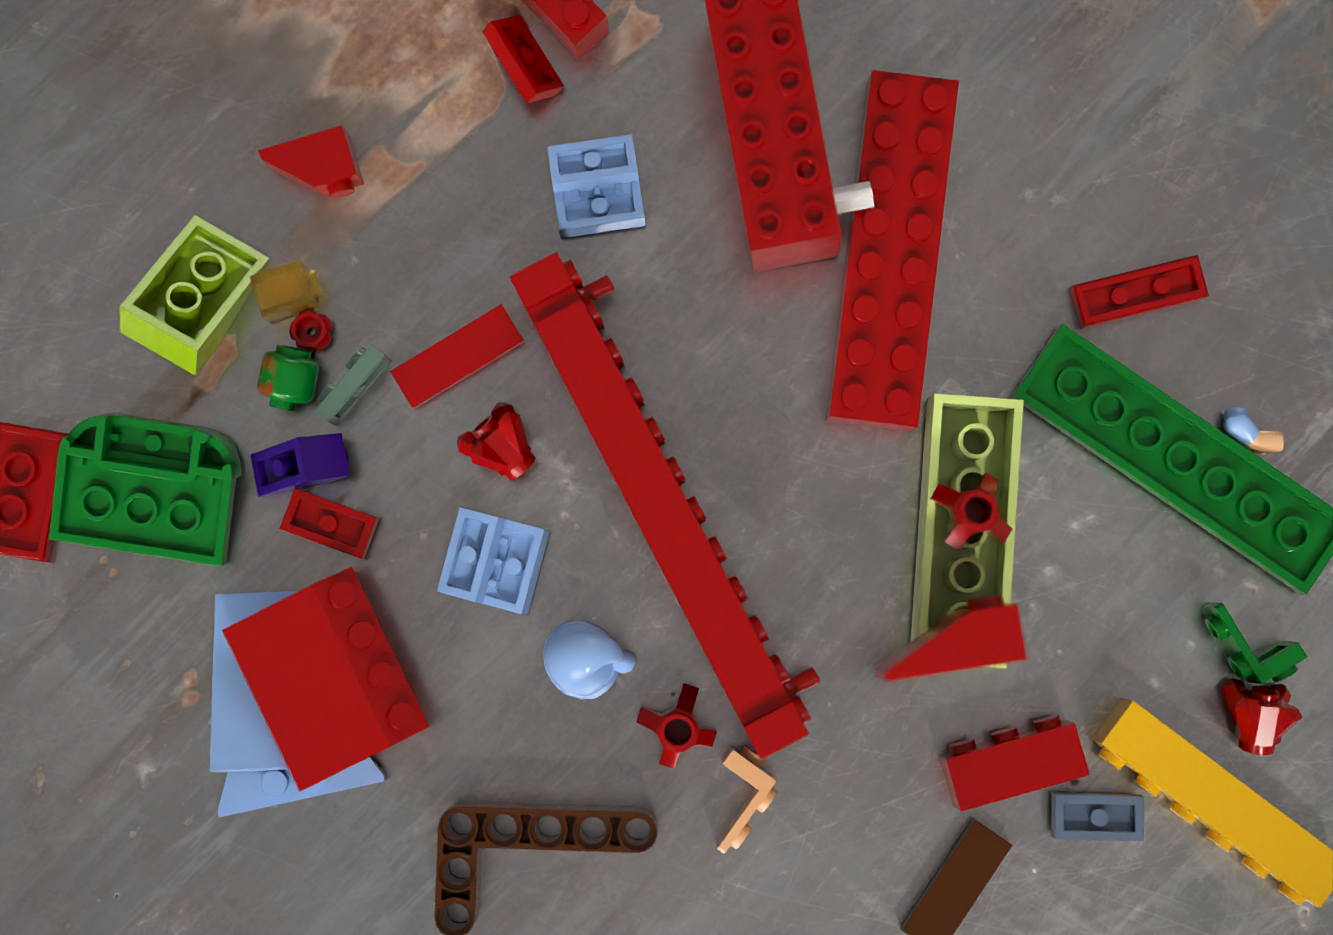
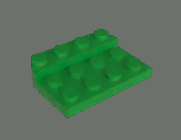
[49,413,242,566]

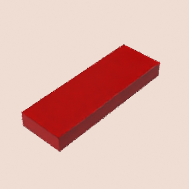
[1069,255,1209,329]
[390,304,525,410]

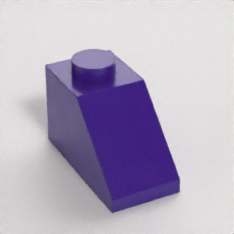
[250,433,350,497]

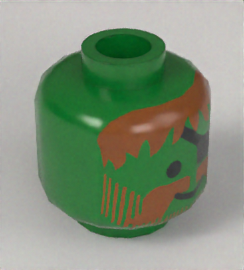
[257,345,319,411]

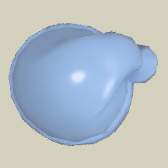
[543,621,636,699]

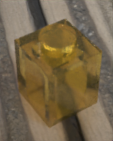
[249,260,323,324]

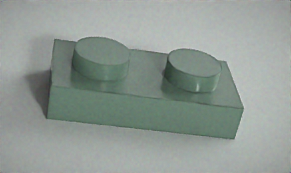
[314,344,392,426]

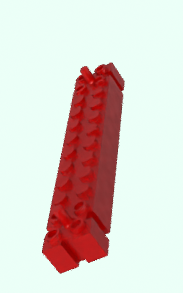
[509,252,820,760]

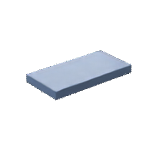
[210,591,298,772]

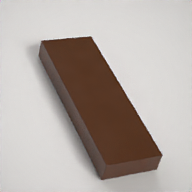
[900,818,1012,935]

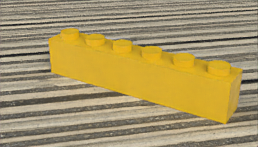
[1091,698,1333,908]

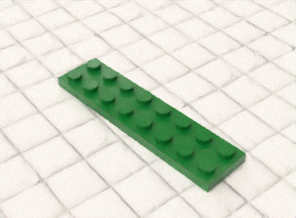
[1010,323,1333,595]

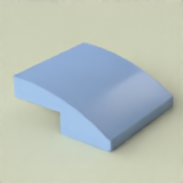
[547,134,646,238]
[437,507,550,615]

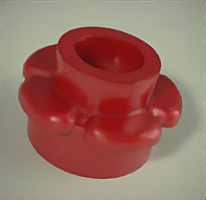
[289,310,332,352]

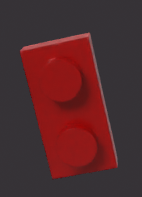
[482,15,565,103]
[279,488,379,559]

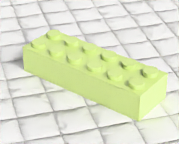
[910,393,1024,668]

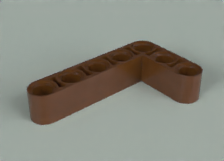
[435,801,658,935]

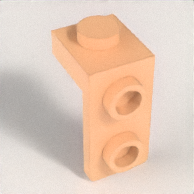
[716,745,777,854]

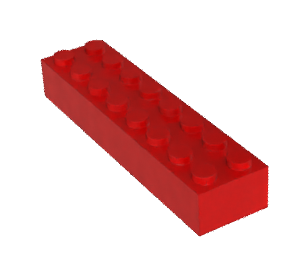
[825,70,959,432]

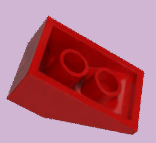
[874,595,1027,682]

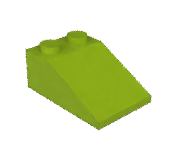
[120,215,269,376]

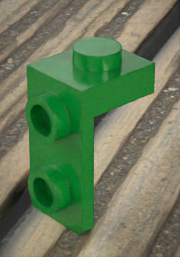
[1203,602,1308,684]

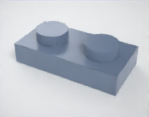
[1051,792,1144,841]

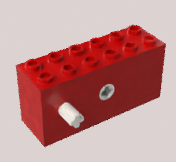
[705,0,874,272]

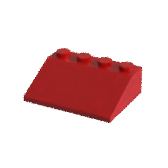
[222,566,430,792]

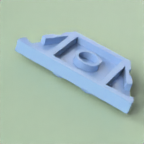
[218,757,387,817]

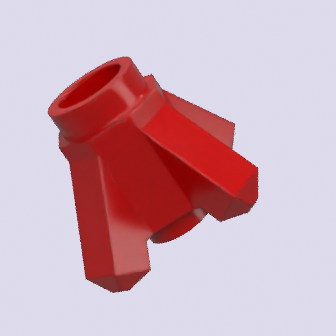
[457,402,536,481]
[930,472,1013,550]
[1221,678,1303,755]
[636,683,717,769]

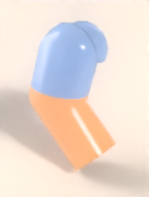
[1223,406,1284,452]

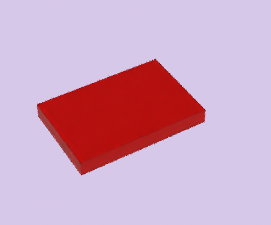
[0,422,68,562]

